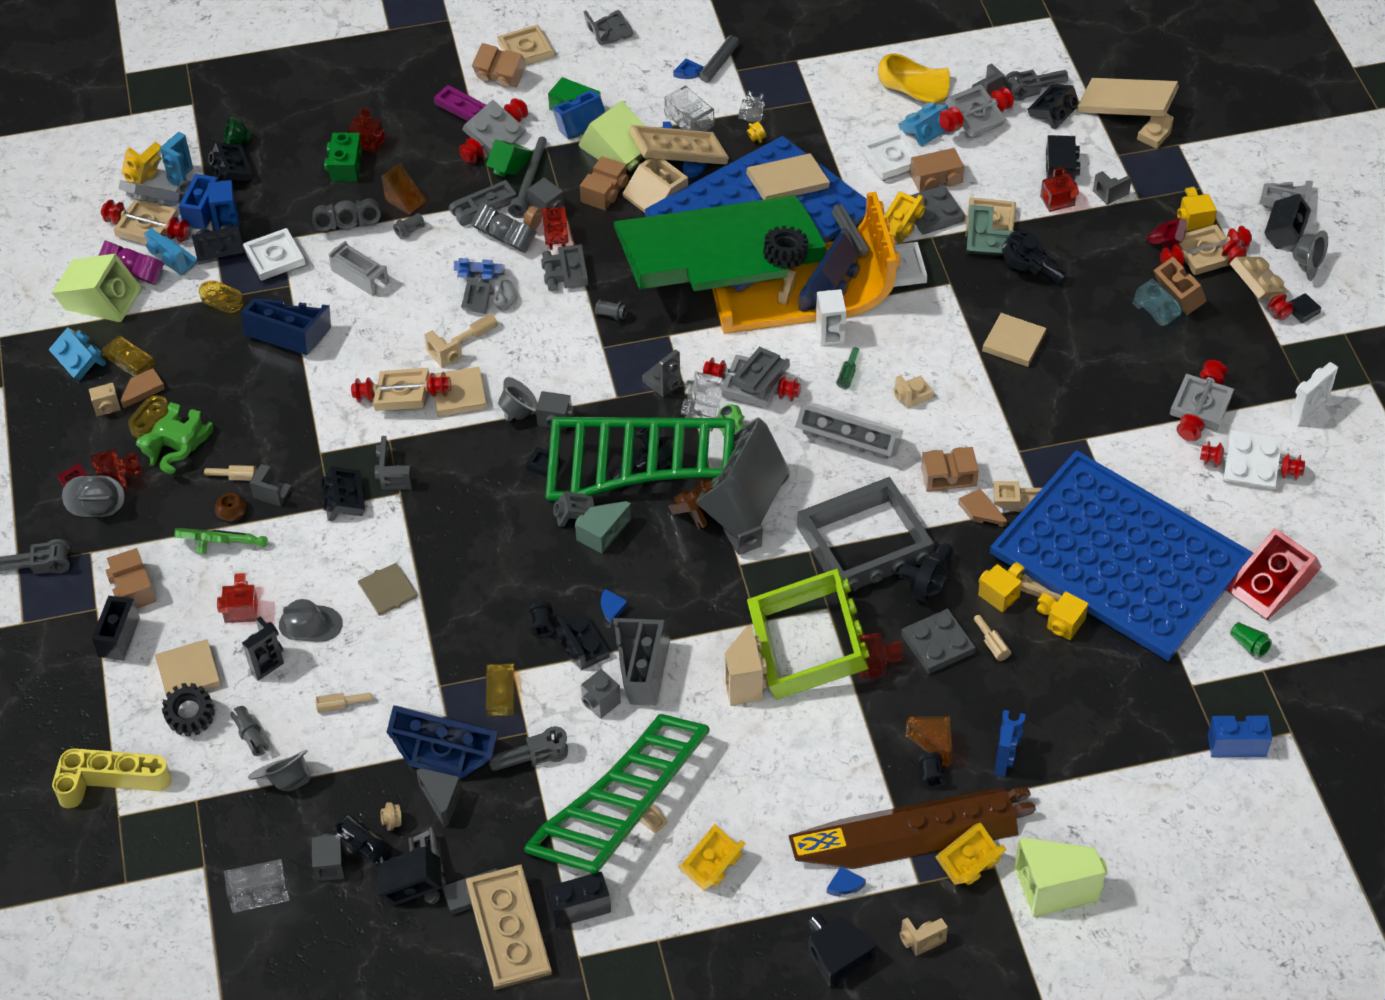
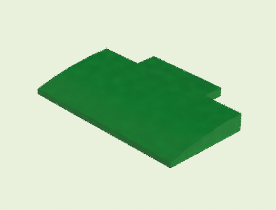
[614,195,826,291]

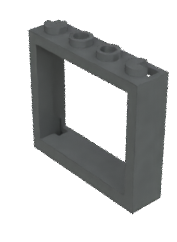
[797,477,934,591]

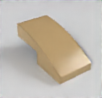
[993,481,1042,512]

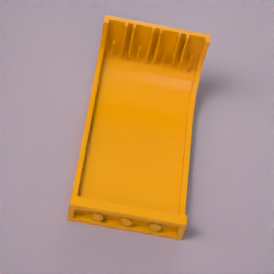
[712,192,900,334]

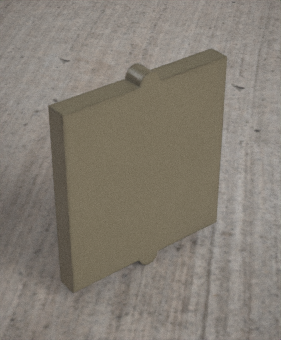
[358,563,417,616]

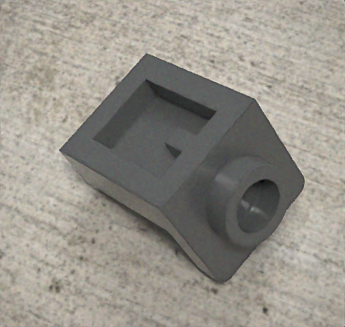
[461,278,494,314]
[553,491,594,527]

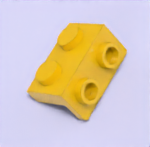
[121,141,162,184]
[884,191,926,244]
[935,822,1007,885]
[678,824,746,890]

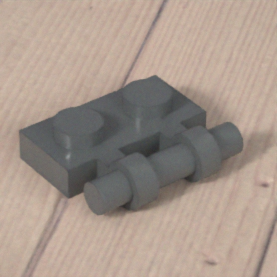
[541,244,588,291]

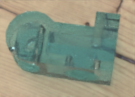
[1132,278,1181,326]

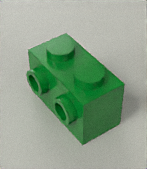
[324,133,362,182]

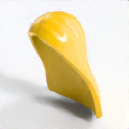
[878,53,950,104]

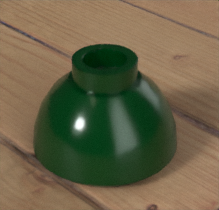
[223,117,251,145]

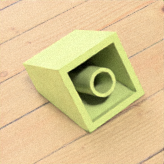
[579,101,648,172]
[52,254,142,322]
[1014,838,1107,917]

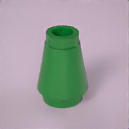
[1230,622,1272,658]

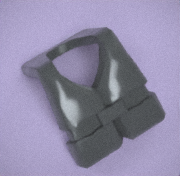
[583,10,633,45]

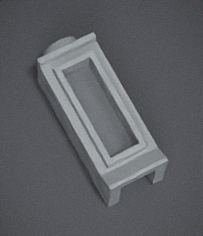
[328,241,389,296]

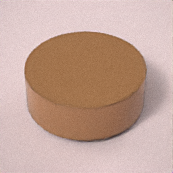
[523,206,543,230]

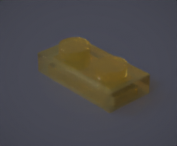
[101,335,155,377]
[486,664,514,716]

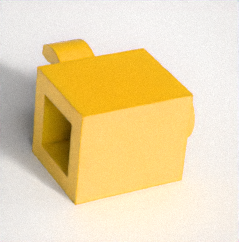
[1177,187,1217,231]
[978,562,1025,613]
[1036,591,1089,640]

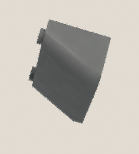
[695,417,789,539]

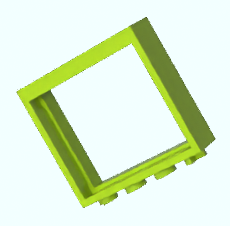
[747,568,870,700]

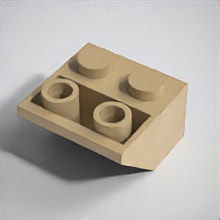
[623,158,688,213]
[725,625,767,706]

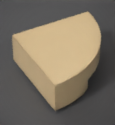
[778,270,796,305]

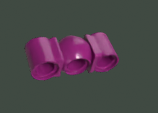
[98,240,164,285]

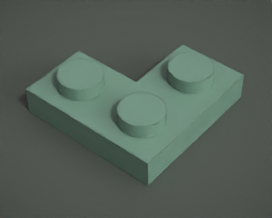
[966,205,1015,256]

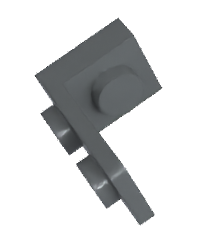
[642,349,681,397]
[375,436,412,490]

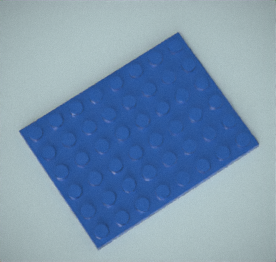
[645,136,866,292]
[989,450,1253,662]

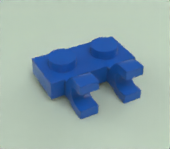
[454,258,505,279]
[994,710,1026,777]

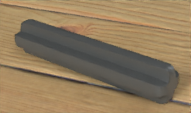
[700,35,739,82]
[831,205,870,258]

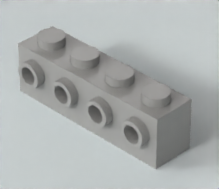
[795,402,903,459]

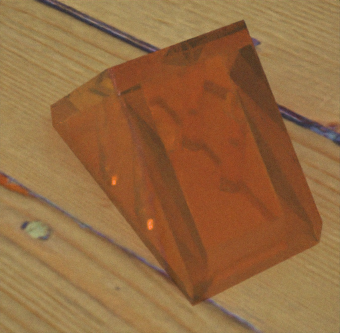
[381,163,427,214]
[905,716,952,768]

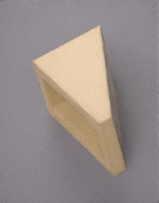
[627,798,668,834]

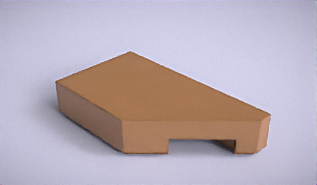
[120,368,165,408]
[958,488,1007,527]

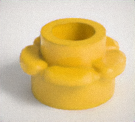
[747,121,767,143]

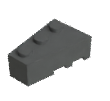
[613,618,670,706]

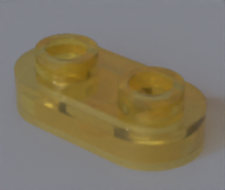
[198,280,244,313]
[128,396,168,438]

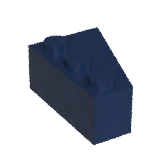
[241,298,331,355]

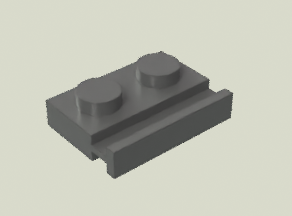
[732,346,790,398]

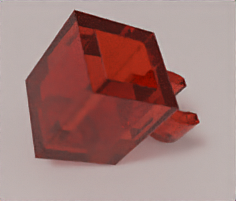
[347,108,385,152]
[1040,167,1079,212]
[542,207,569,250]
[91,449,141,487]
[217,573,258,623]
[853,633,903,678]

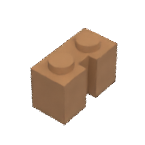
[472,43,527,88]
[910,148,964,192]
[580,156,628,210]
[1153,257,1207,315]
[921,447,979,492]
[105,548,156,608]

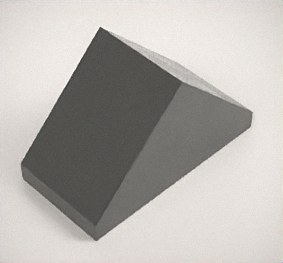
[417,768,461,827]

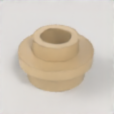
[381,802,401,831]

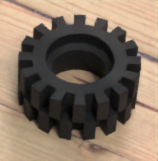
[763,226,809,269]
[162,683,215,736]

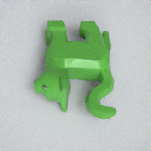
[136,402,214,474]

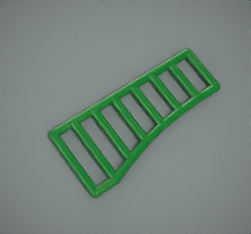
[545,417,735,501]
[524,714,710,874]

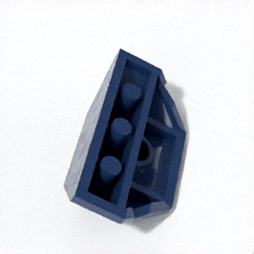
[798,228,860,312]
[386,705,499,779]

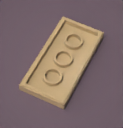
[1077,78,1179,116]
[629,125,729,165]
[465,864,552,990]

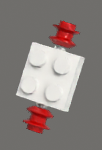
[1200,430,1305,489]

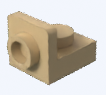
[1137,113,1174,149]
[424,330,462,368]
[893,375,933,409]
[89,383,121,417]
[900,918,948,956]

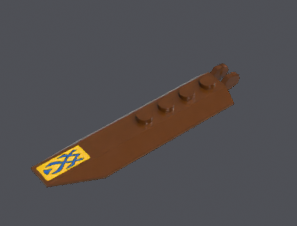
[788,786,1036,869]

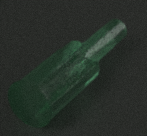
[836,347,859,389]

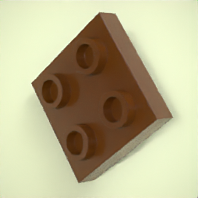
[668,478,715,529]

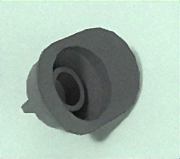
[1292,230,1328,281]
[498,377,536,422]
[62,476,124,517]
[279,599,342,642]
[248,750,311,791]

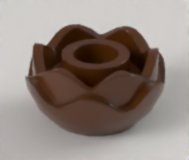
[215,493,246,522]

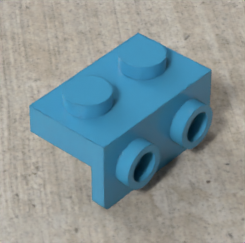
[898,102,949,146]
[160,132,193,186]
[144,228,197,275]
[49,328,107,381]

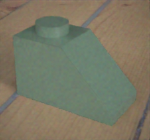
[575,501,631,553]

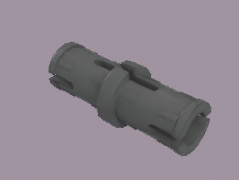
[230,706,269,756]

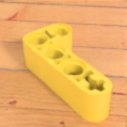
[52,749,171,808]

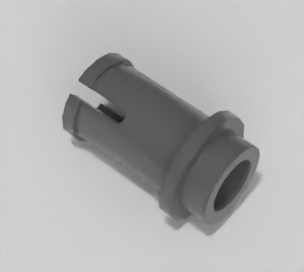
[393,213,425,238]
[595,299,628,321]

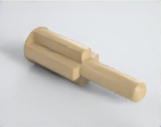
[451,313,498,342]
[204,465,257,481]
[974,615,1011,661]
[315,693,372,713]

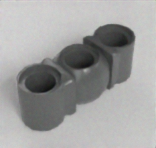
[312,198,381,232]
[470,203,537,253]

